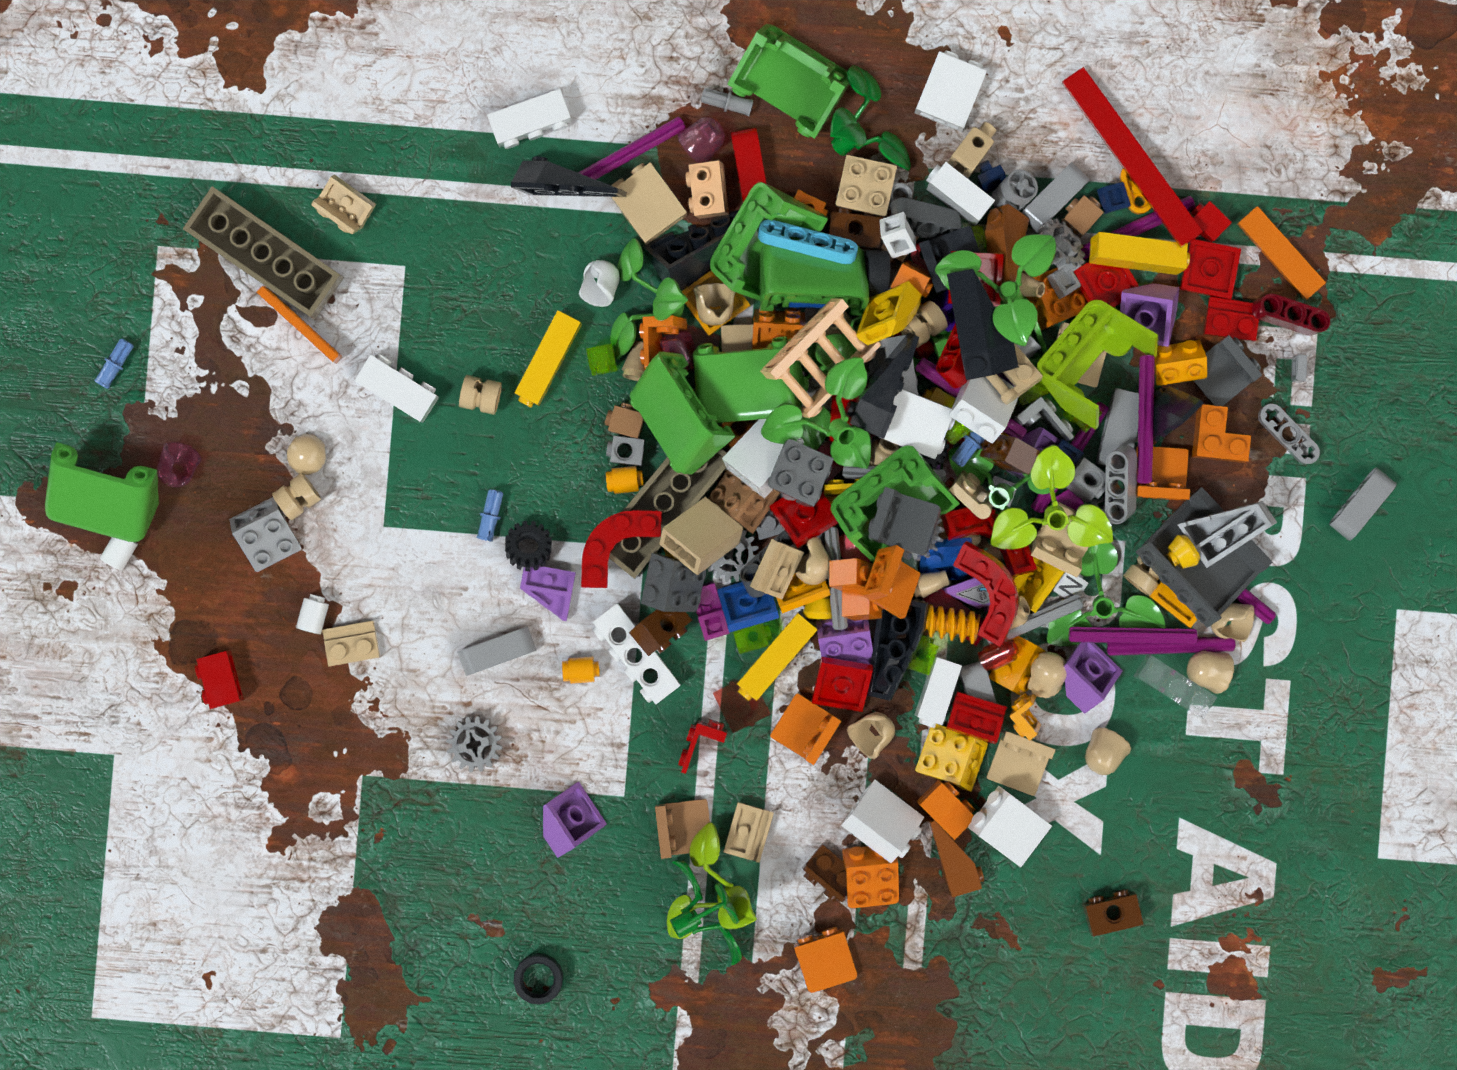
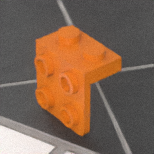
[842,846,899,908]
[793,927,857,993]

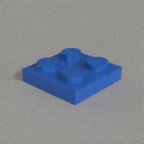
[919,538,972,580]
[717,582,779,633]

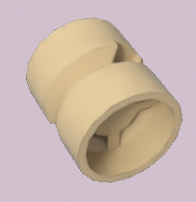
[900,300,947,348]
[459,375,502,415]
[272,473,321,521]
[1123,556,1159,596]

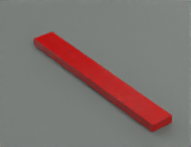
[1062,67,1203,248]

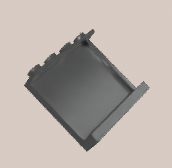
[1135,487,1273,628]

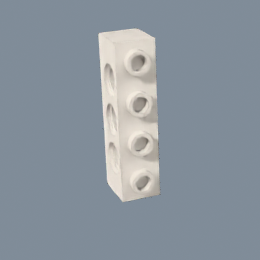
[592,603,681,704]

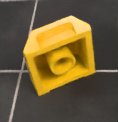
[856,281,921,345]

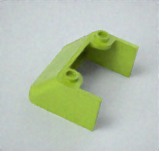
[1037,300,1158,430]

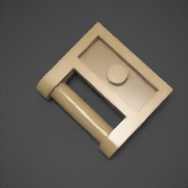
[986,343,1043,405]
[949,470,993,519]

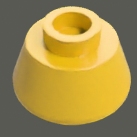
[1166,535,1200,569]
[802,596,832,619]

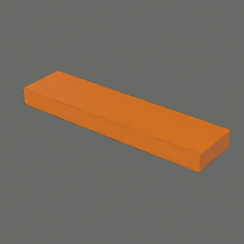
[1237,206,1326,301]
[256,286,342,364]

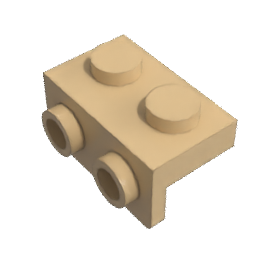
[311,174,376,234]

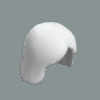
[579,260,620,307]

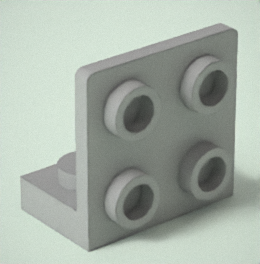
[1012,397,1074,442]
[229,497,301,572]

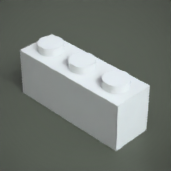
[487,89,572,149]
[354,354,439,423]

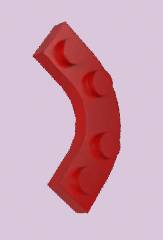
[940,508,1037,577]
[581,510,662,588]
[953,541,1019,647]

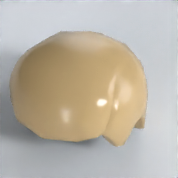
[287,433,326,475]

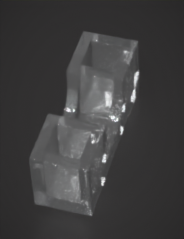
[1133,655,1217,719]

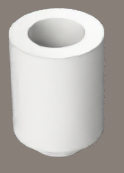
[100,537,138,571]
[296,594,329,634]

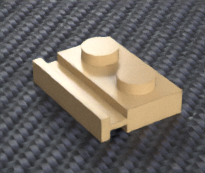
[750,539,804,599]
[322,621,380,667]
[723,802,774,863]

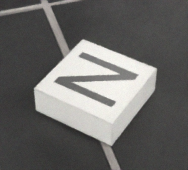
[1052,572,1088,599]

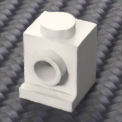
[880,212,917,259]

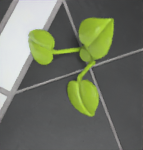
[990,445,1113,549]
[667,822,757,939]

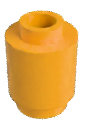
[606,466,644,494]
[562,656,600,684]

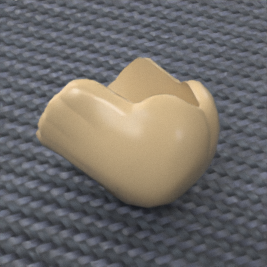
[694,283,735,325]
[795,537,831,585]
[1211,603,1255,642]
[1187,651,1234,694]
[1028,652,1067,698]
[847,712,895,759]
[1085,728,1131,775]

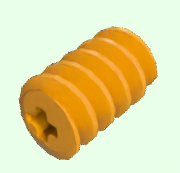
[924,604,980,644]

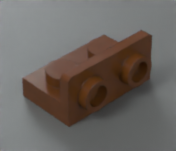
[802,844,847,903]

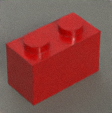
[195,650,244,709]

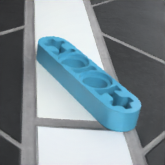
[758,220,858,264]

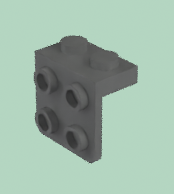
[1192,335,1262,406]
[768,439,834,507]
[868,487,941,556]
[641,553,706,612]

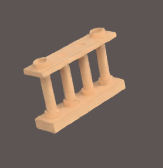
[760,298,881,418]

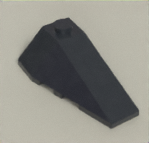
[511,156,627,197]
[643,210,739,290]
[947,268,1019,380]
[845,332,919,439]
[1153,386,1204,445]
[867,596,929,701]

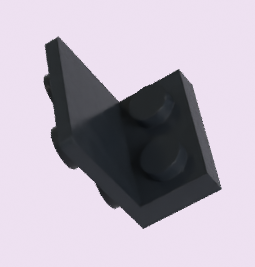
[919,226,981,293]

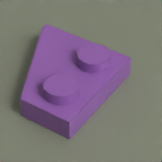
[520,566,576,621]

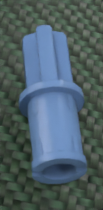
[94,339,133,389]
[951,431,985,467]
[476,489,503,542]

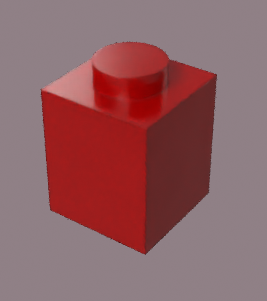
[1190,201,1232,243]

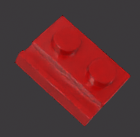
[1203,297,1259,342]
[946,692,1007,744]

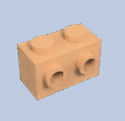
[686,160,729,219]

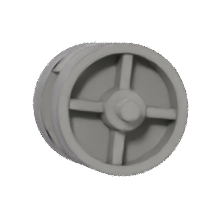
[992,169,1038,212]

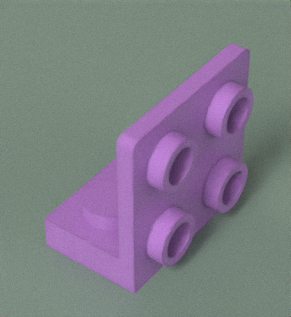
[816,619,873,665]

